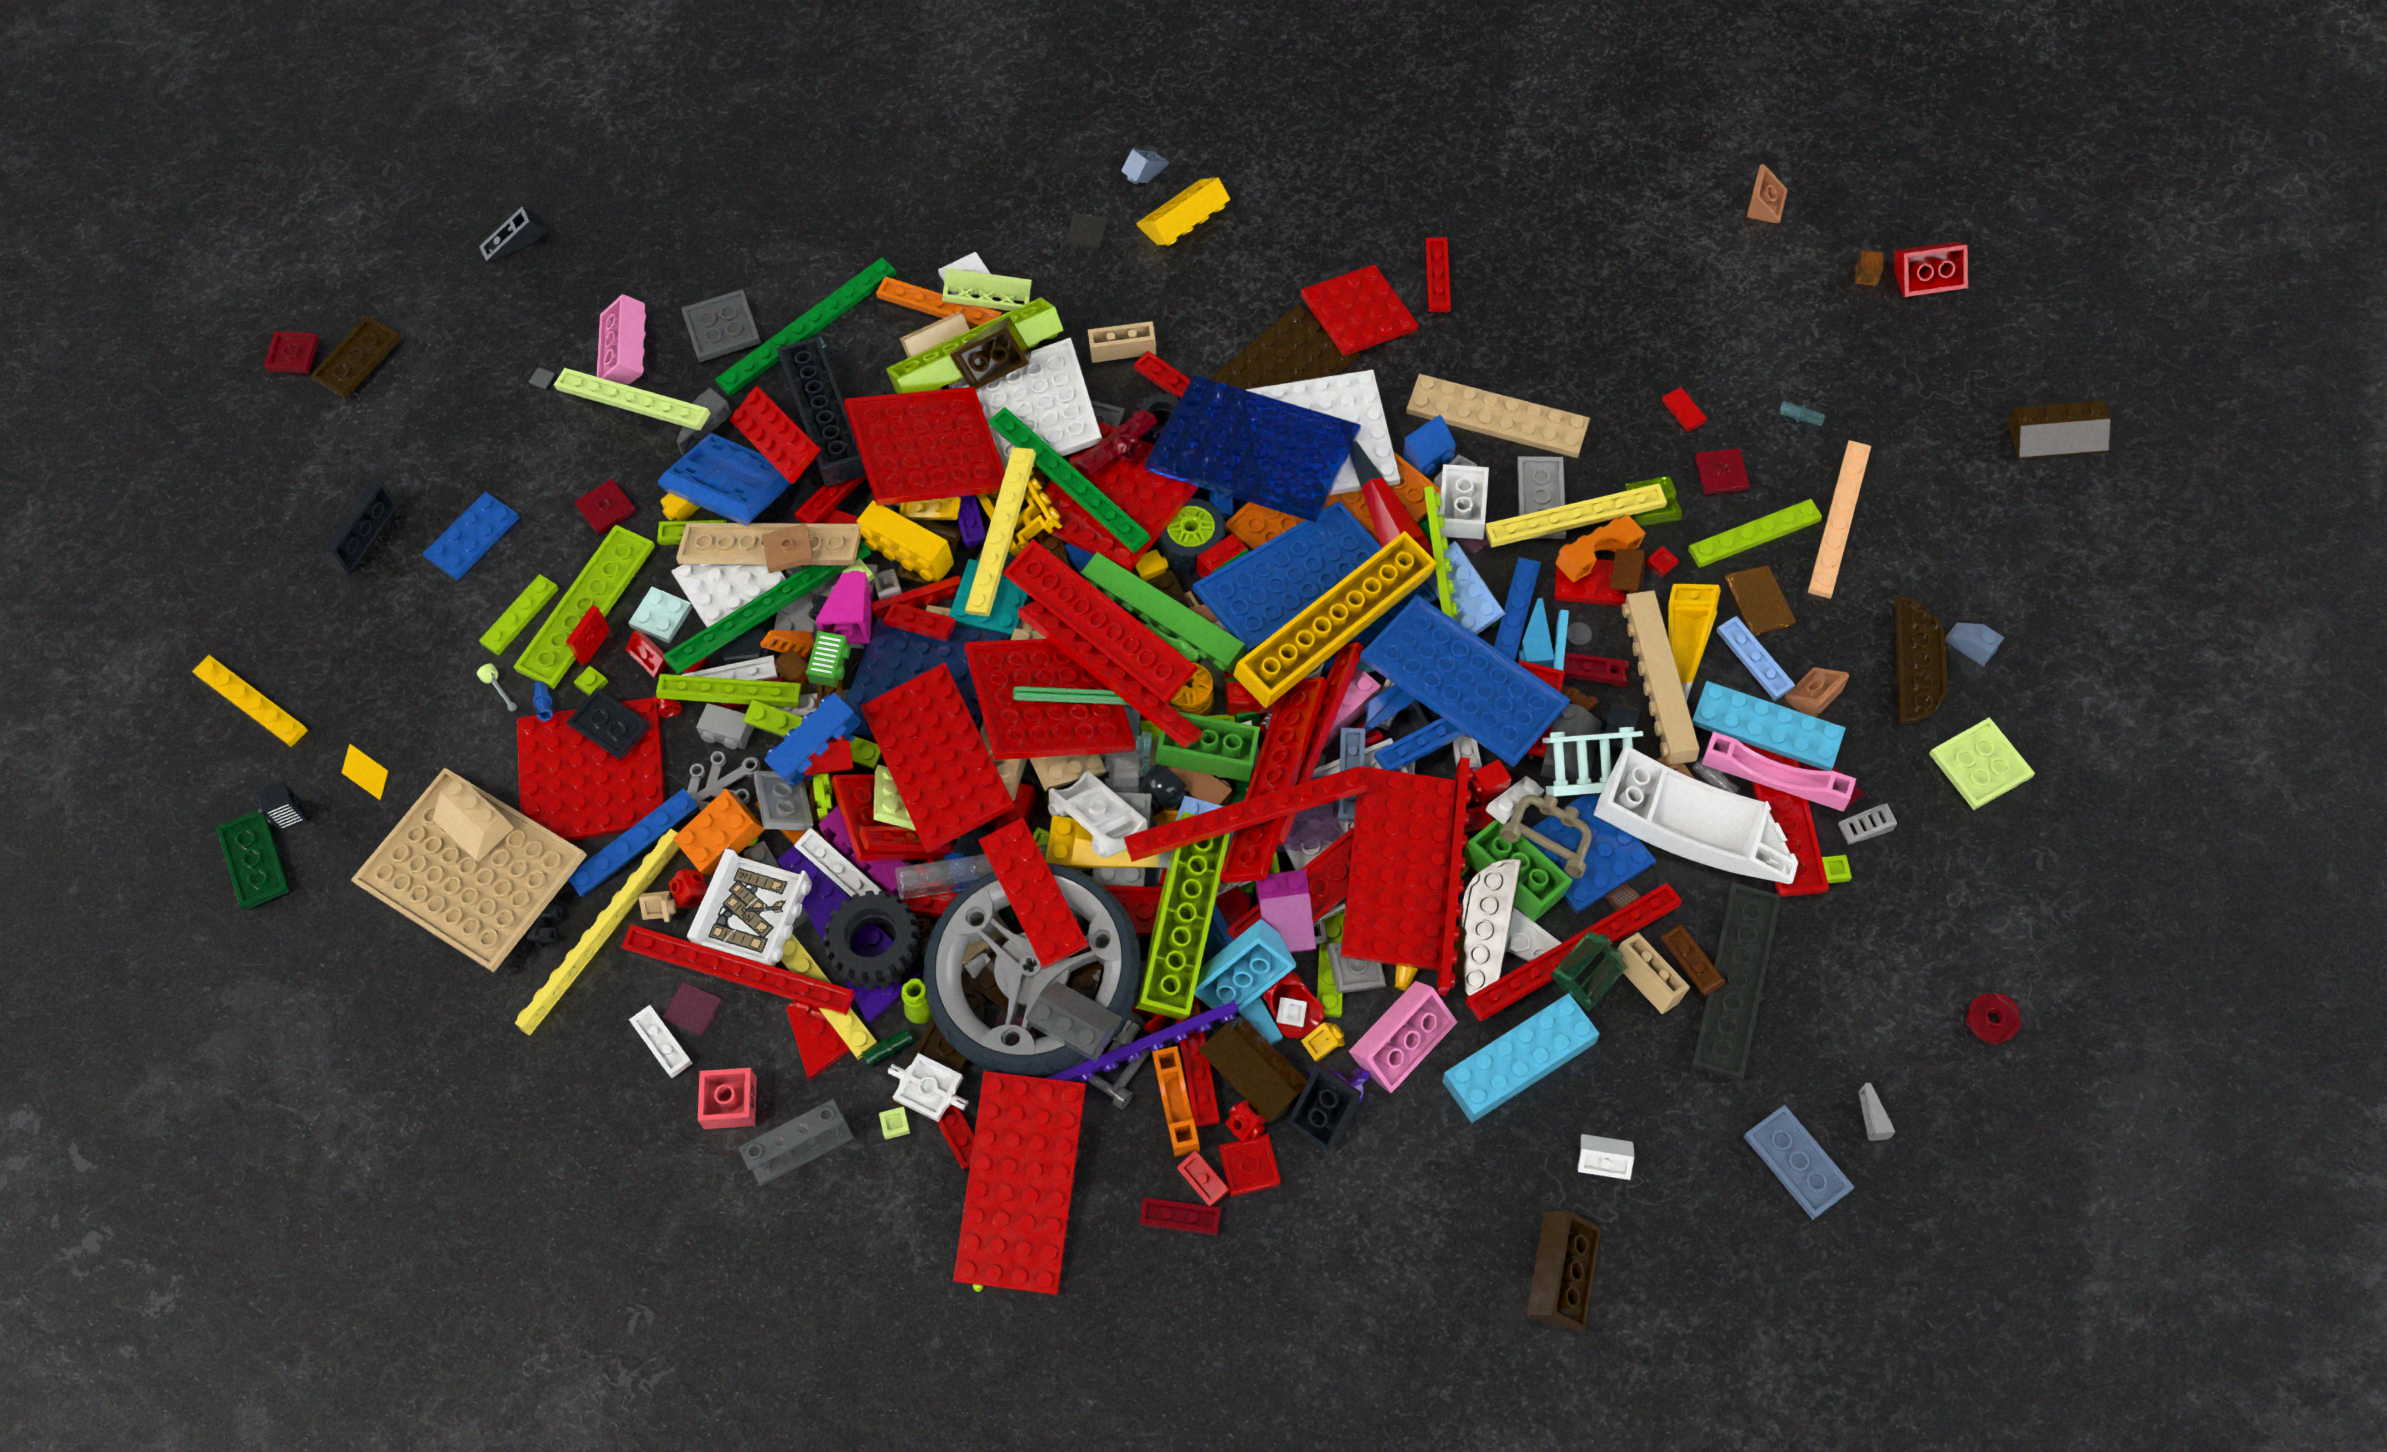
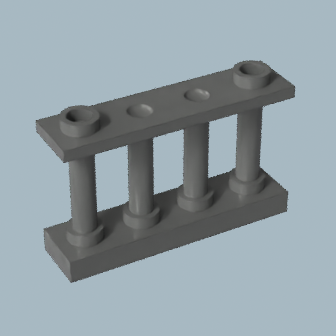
[738,1099,854,1186]

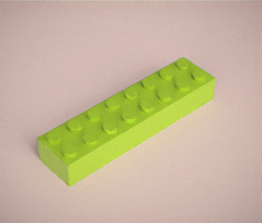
[886,298,1063,394]
[1135,812,1230,1020]

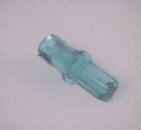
[1779,400,1825,426]

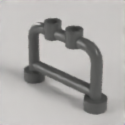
[1087,1011,1174,1110]

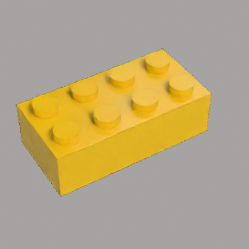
[857,500,954,582]

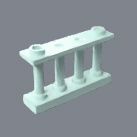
[1542,727,1643,796]

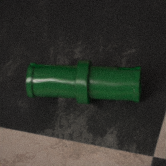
[861,1028,913,1067]

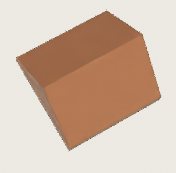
[1747,164,1787,223]
[1784,667,1849,718]

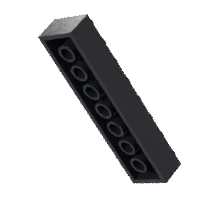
[777,337,867,487]

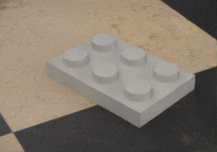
[753,771,813,830]

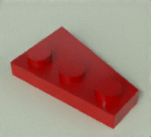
[786,1001,850,1081]

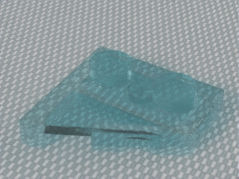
[1135,730,1153,777]

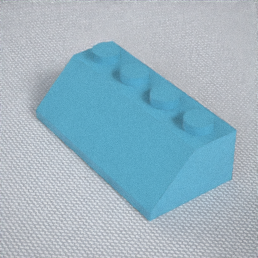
[1194,919,1296,1011]

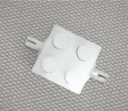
[888,1053,969,1122]

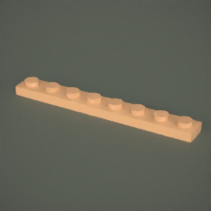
[1808,440,1871,599]

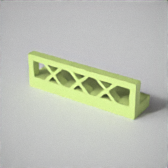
[942,268,1032,311]

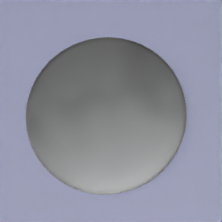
[1567,622,1592,645]

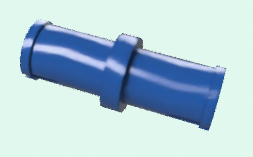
[532,681,553,721]

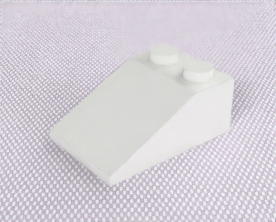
[1439,464,1489,539]

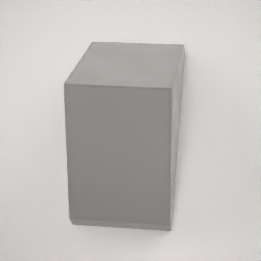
[873,568,902,600]

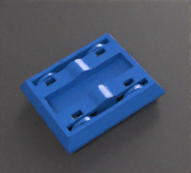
[658,433,792,526]

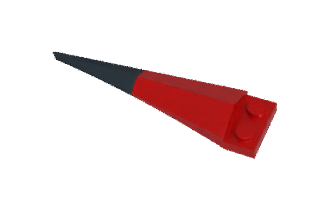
[1339,421,1434,559]

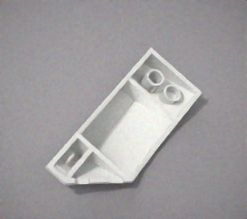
[1594,745,1798,884]

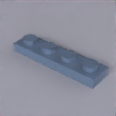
[1338,728,1365,822]

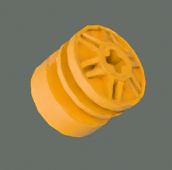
[1168,662,1214,716]

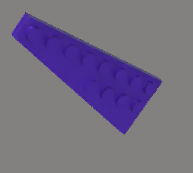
[778,846,923,1024]

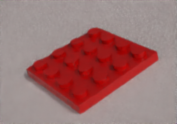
[1301,264,1419,356]
[831,774,948,861]

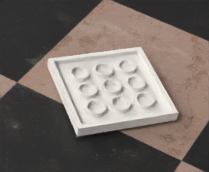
[671,564,786,628]

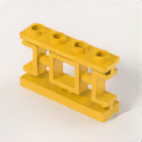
[977,470,1062,557]

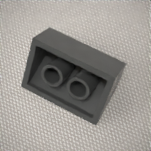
[1541,703,1602,784]
[1025,981,1123,1063]

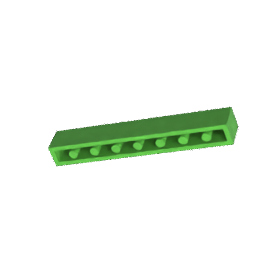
[1081,552,1247,675]

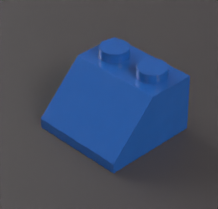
[1403,415,1456,476]

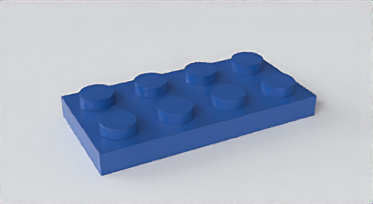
[423,492,519,581]

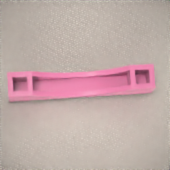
[1702,732,1856,811]

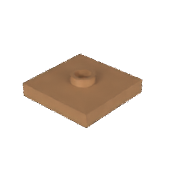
[762,523,814,573]

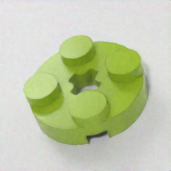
[813,773,835,822]

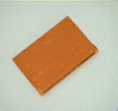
[1725,565,1796,636]

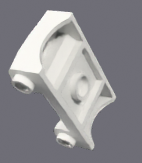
[1048,771,1147,858]

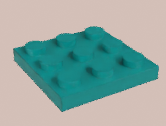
[949,559,1029,638]

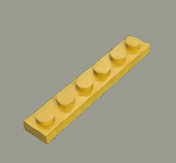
[192,655,308,747]

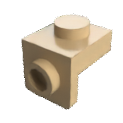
[639,891,676,922]

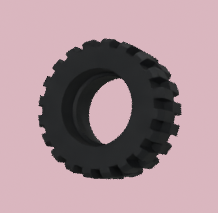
[824,890,923,990]

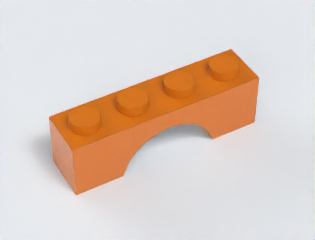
[1555,515,1646,582]
[1152,1046,1200,1157]

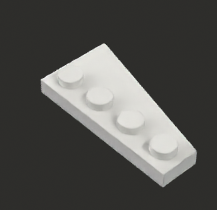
[1506,907,1561,962]

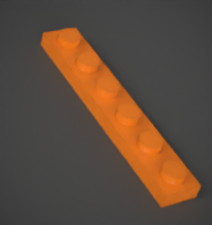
[876,277,1002,328]

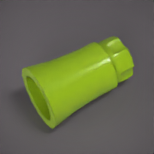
[902,978,933,1024]

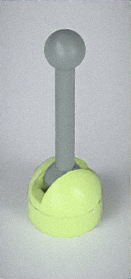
[477,663,517,711]

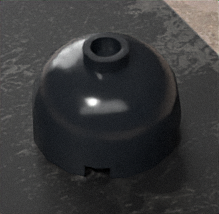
[1142,764,1191,811]

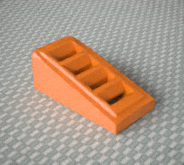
[760,630,815,658]

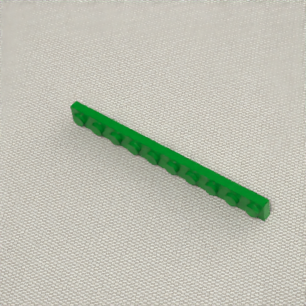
[715,257,896,397]
[988,407,1151,554]
[663,539,871,674]

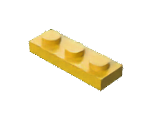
[899,497,961,520]

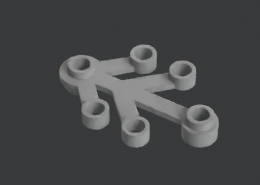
[687,751,762,815]

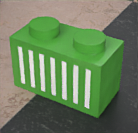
[806,631,851,688]

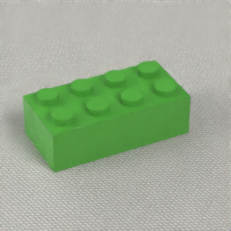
[1155,711,1260,782]
[1462,819,1573,922]

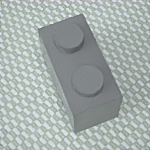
[696,703,754,750]

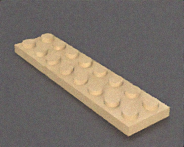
[1406,374,1590,458]
[676,523,861,565]

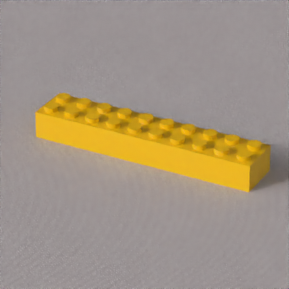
[1233,531,1437,708]

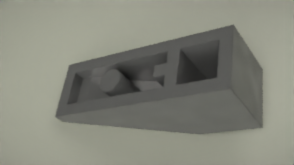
[676,388,732,455]

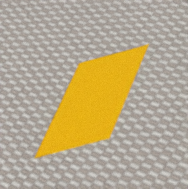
[342,744,388,800]

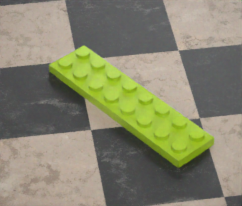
[514,525,655,689]

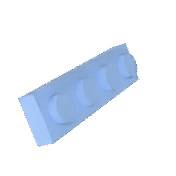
[1716,616,1795,701]

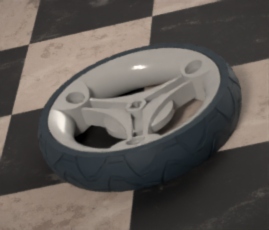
[923,863,1141,1077]

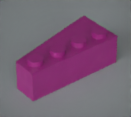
[819,804,915,897]

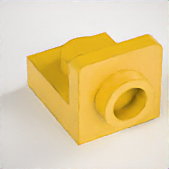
[1301,1022,1346,1062]

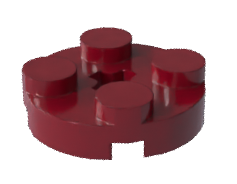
[1966,993,2021,1045]

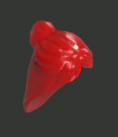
[1263,972,1324,1039]

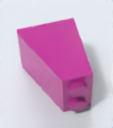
[816,571,873,644]

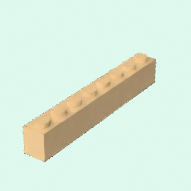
[1622,590,1699,765]

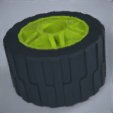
[1158,498,1226,575]

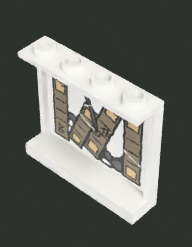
[687,848,812,967]

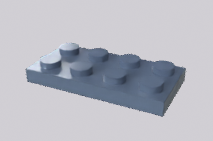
[1743,1105,1855,1220]

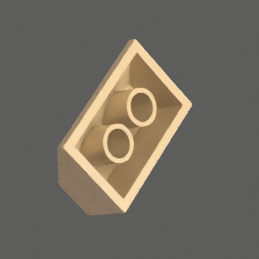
[432,775,514,862]

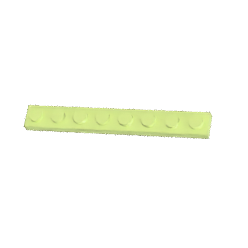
[554,368,711,431]

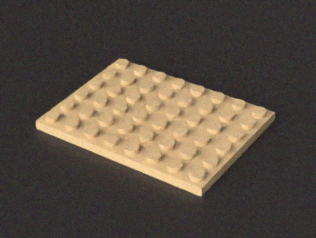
[351,768,587,973]

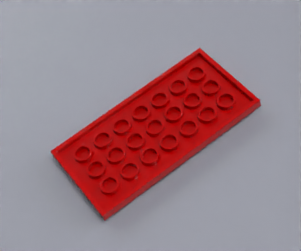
[860,662,1015,853]
[1340,766,1456,971]
[953,1071,1086,1295]

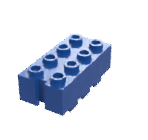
[764,692,862,788]

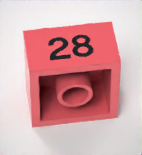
[698,1068,757,1129]

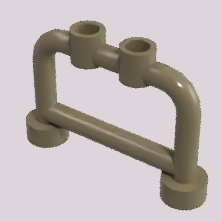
[1500,795,1592,878]

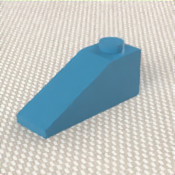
[1517,598,1554,668]

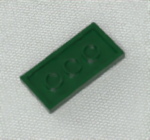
[216,810,290,911]

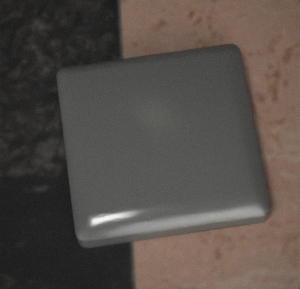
[529,368,555,389]

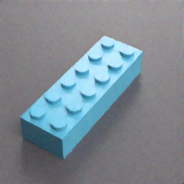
[1442,993,1599,1123]

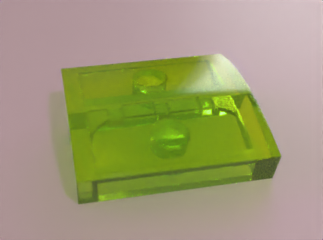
[1625,476,1682,526]

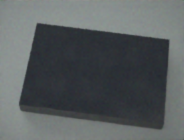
[566,688,652,761]

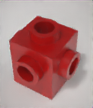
[669,868,708,908]
[1225,1100,1266,1142]

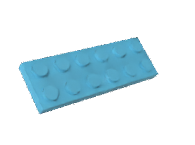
[1692,681,1846,771]

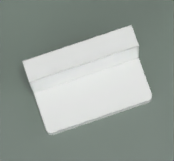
[1578,1134,1634,1180]

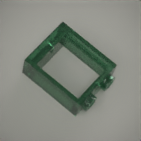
[1550,930,1628,1012]

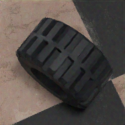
[1134,392,1190,452]

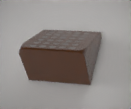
[1604,883,1641,912]

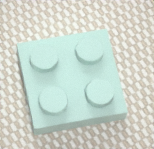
[628,587,693,644]

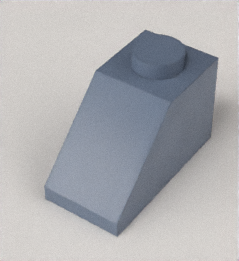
[1121,149,1169,184]
[1945,623,2004,667]

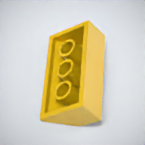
[1136,177,1230,246]

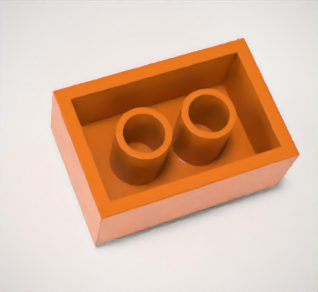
[673,789,765,878]

